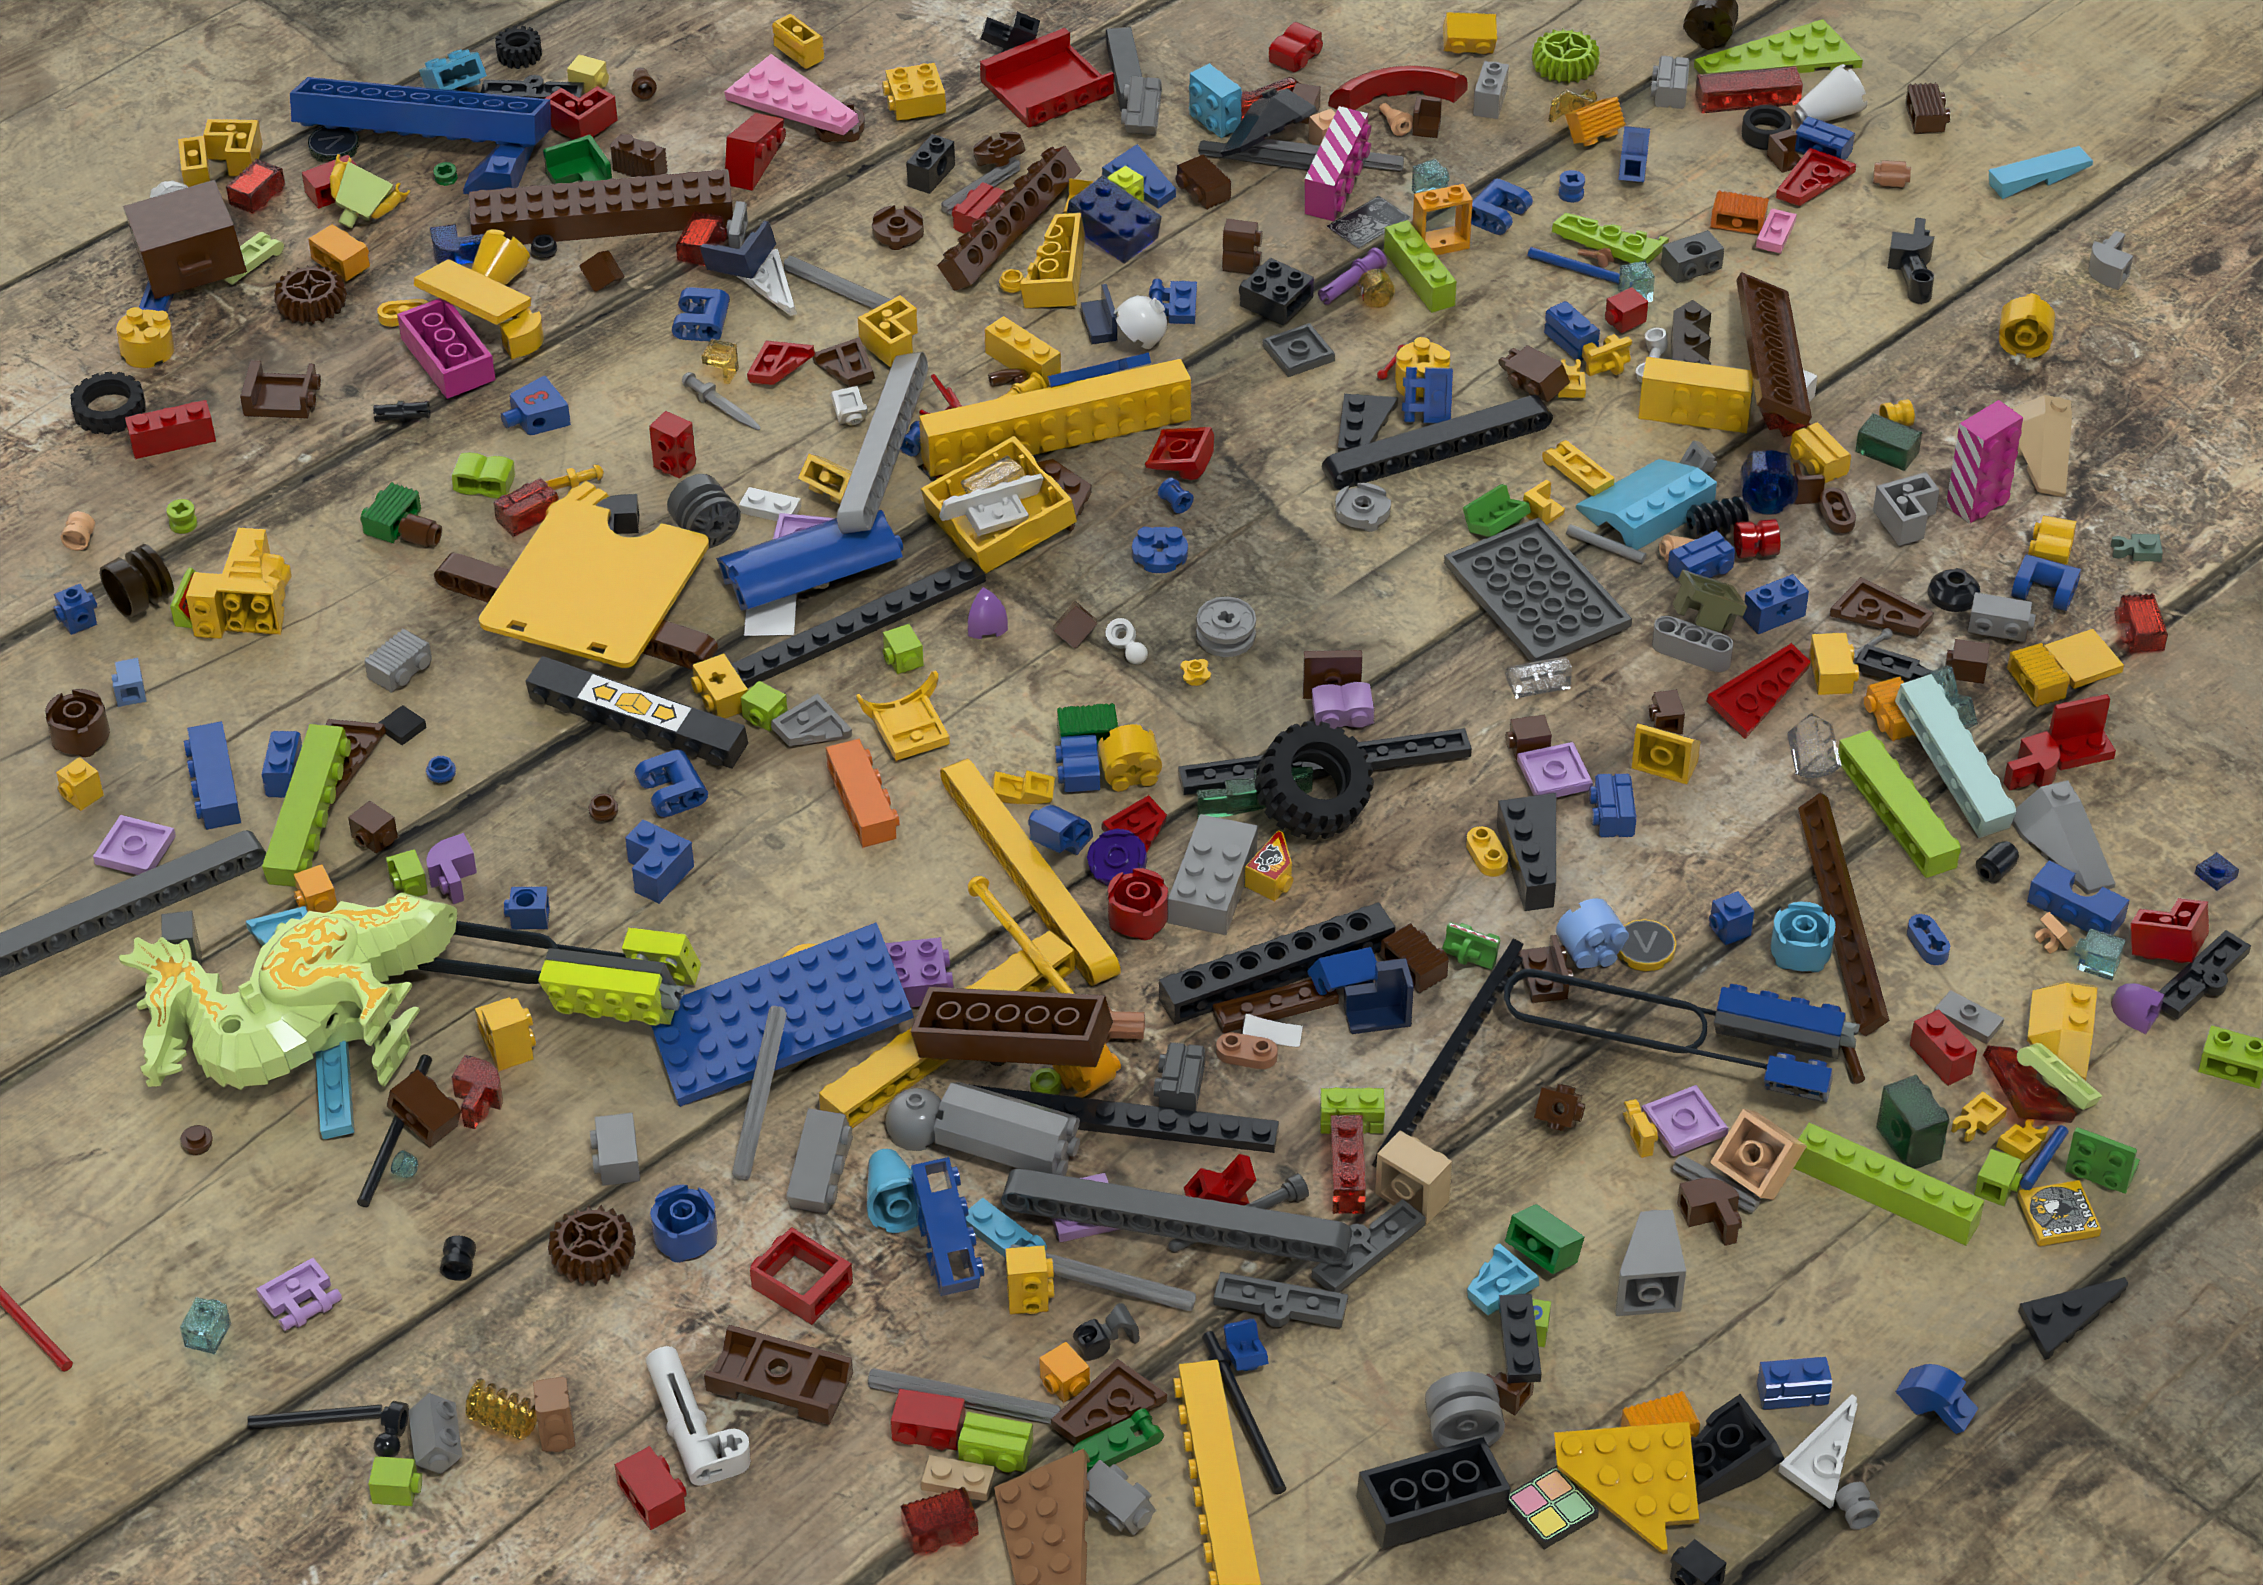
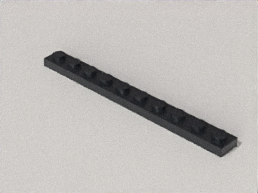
[731,557,986,688]
[1178,728,1472,795]
[1372,938,1524,1167]
[969,1084,1279,1153]

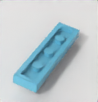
[315,1040,354,1139]

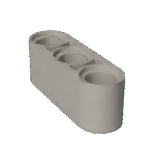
[1652,616,1733,672]

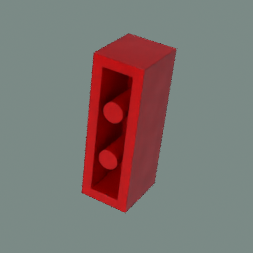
[125,400,216,459]

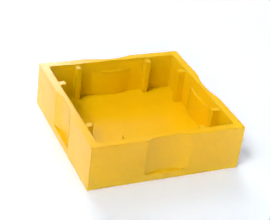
[921,436,1077,573]

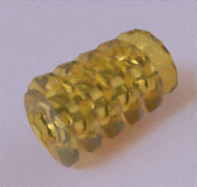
[466,1378,537,1440]

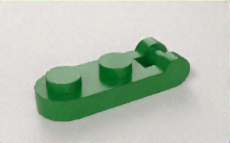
[1073,1409,1164,1473]

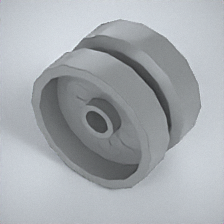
[1425,1371,1505,1449]

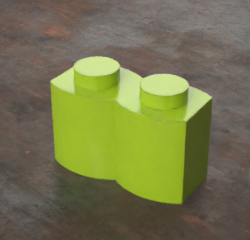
[452,452,515,498]

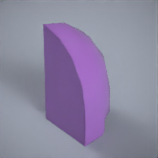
[968,587,1008,639]
[2111,983,2164,1034]

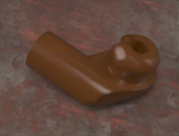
[988,368,1028,387]

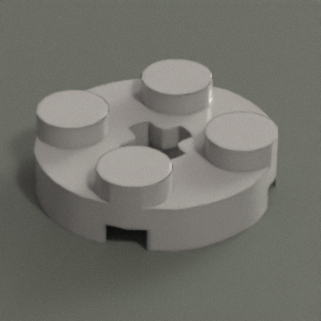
[1335,483,1391,532]

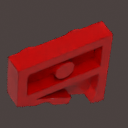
[747,340,815,385]

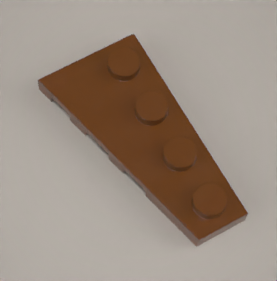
[326,719,386,811]

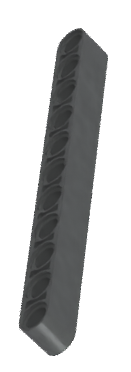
[0,830,266,978]
[1001,1169,1352,1265]

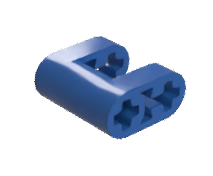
[1471,179,1533,235]
[672,287,730,342]
[2011,554,2081,611]
[634,750,708,817]

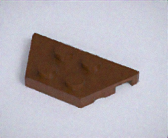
[1037,459,1092,532]

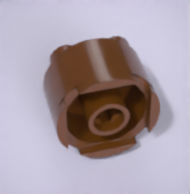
[45,689,110,758]

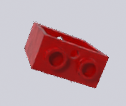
[750,1227,853,1325]

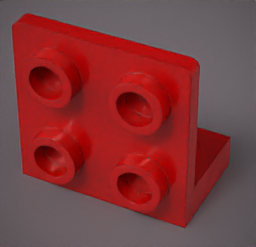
[2049,694,2116,770]

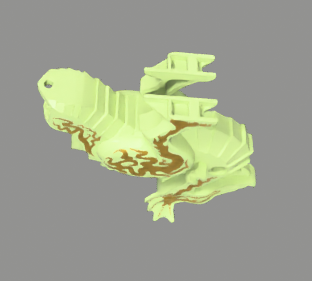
[119,893,457,1090]

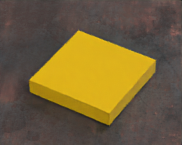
[2044,629,2124,689]

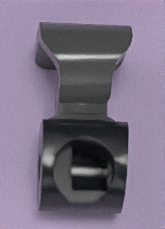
[1073,1303,1140,1360]

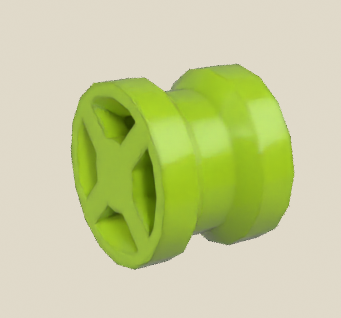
[166,499,197,534]

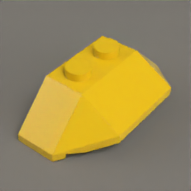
[2027,981,2097,1081]

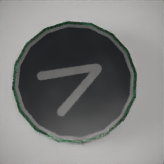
[308,126,360,162]

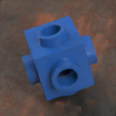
[53,584,97,635]

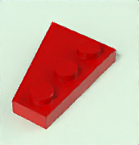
[1776,148,1856,206]

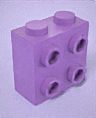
[885,937,954,1007]

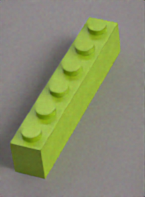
[262,724,351,887]
[1837,730,1961,878]
[1794,1122,1985,1246]

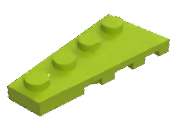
[1552,212,1669,268]

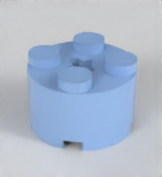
[1556,898,1629,968]

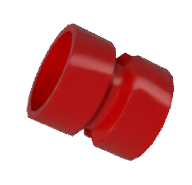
[1734,519,1781,559]

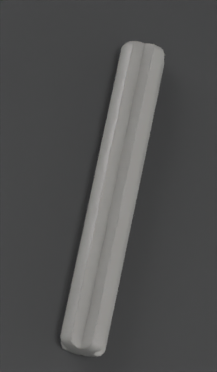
[941,157,1021,215]

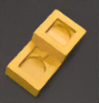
[991,770,1055,804]

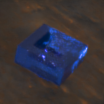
[2194,852,2239,891]

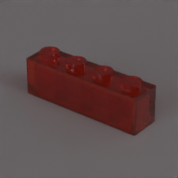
[1695,66,1803,113]

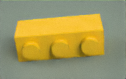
[985,316,1061,386]

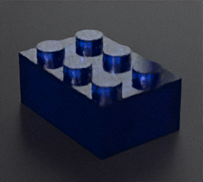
[1067,175,1162,264]

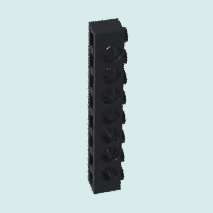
[1159,902,1396,1025]

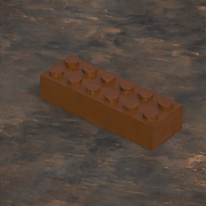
[910,987,1113,1067]

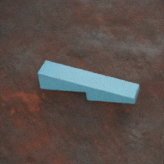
[1989,146,2093,199]

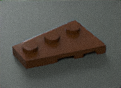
[1830,577,1934,637]

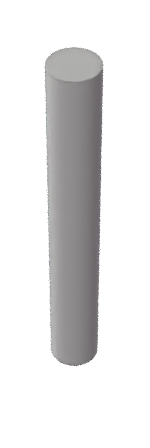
[1566,524,1647,564]

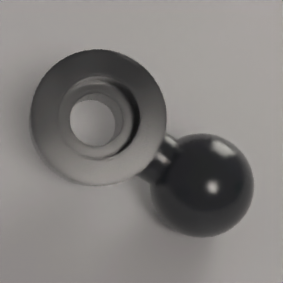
[373,1401,409,1458]

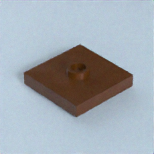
[1303,650,1362,699]

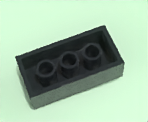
[1356,1437,1511,1549]

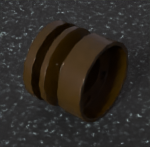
[99,544,174,619]

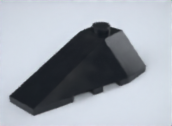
[1221,87,1317,157]
[1691,1394,1785,1504]

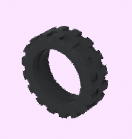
[70,372,146,434]

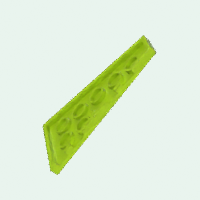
[1694,19,1863,81]

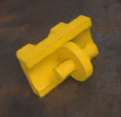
[1582,334,1632,376]

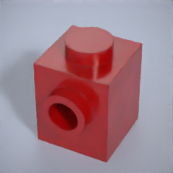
[1605,287,1648,333]

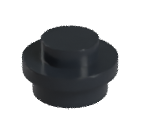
[531,234,557,258]

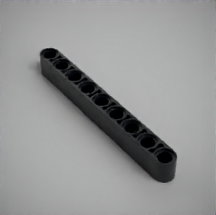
[1321,395,1553,490]

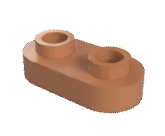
[1216,1032,1278,1069]

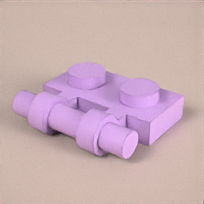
[256,1258,342,1331]

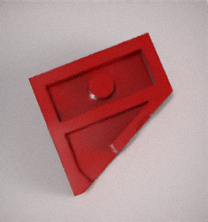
[1101,795,1167,853]

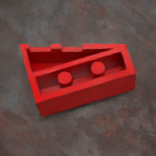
[725,113,786,191]

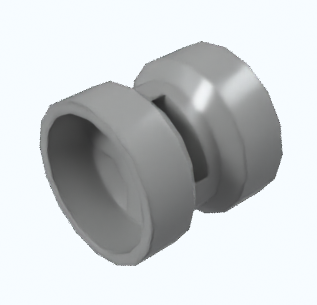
[1835,1482,1880,1530]

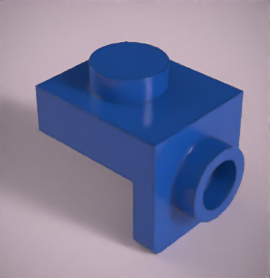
[1223,1319,1269,1371]

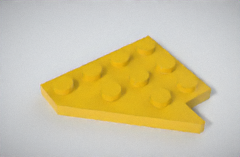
[1554,1422,1699,1554]

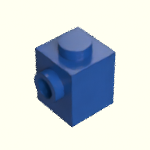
[1709,891,1754,945]

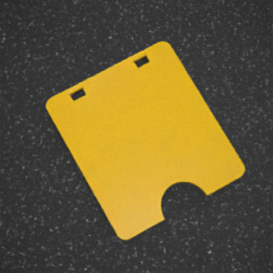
[479,498,709,668]

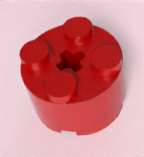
[1108,868,1168,941]

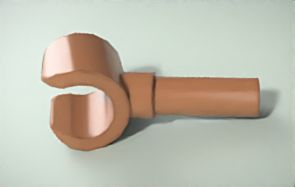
[1578,248,1614,267]

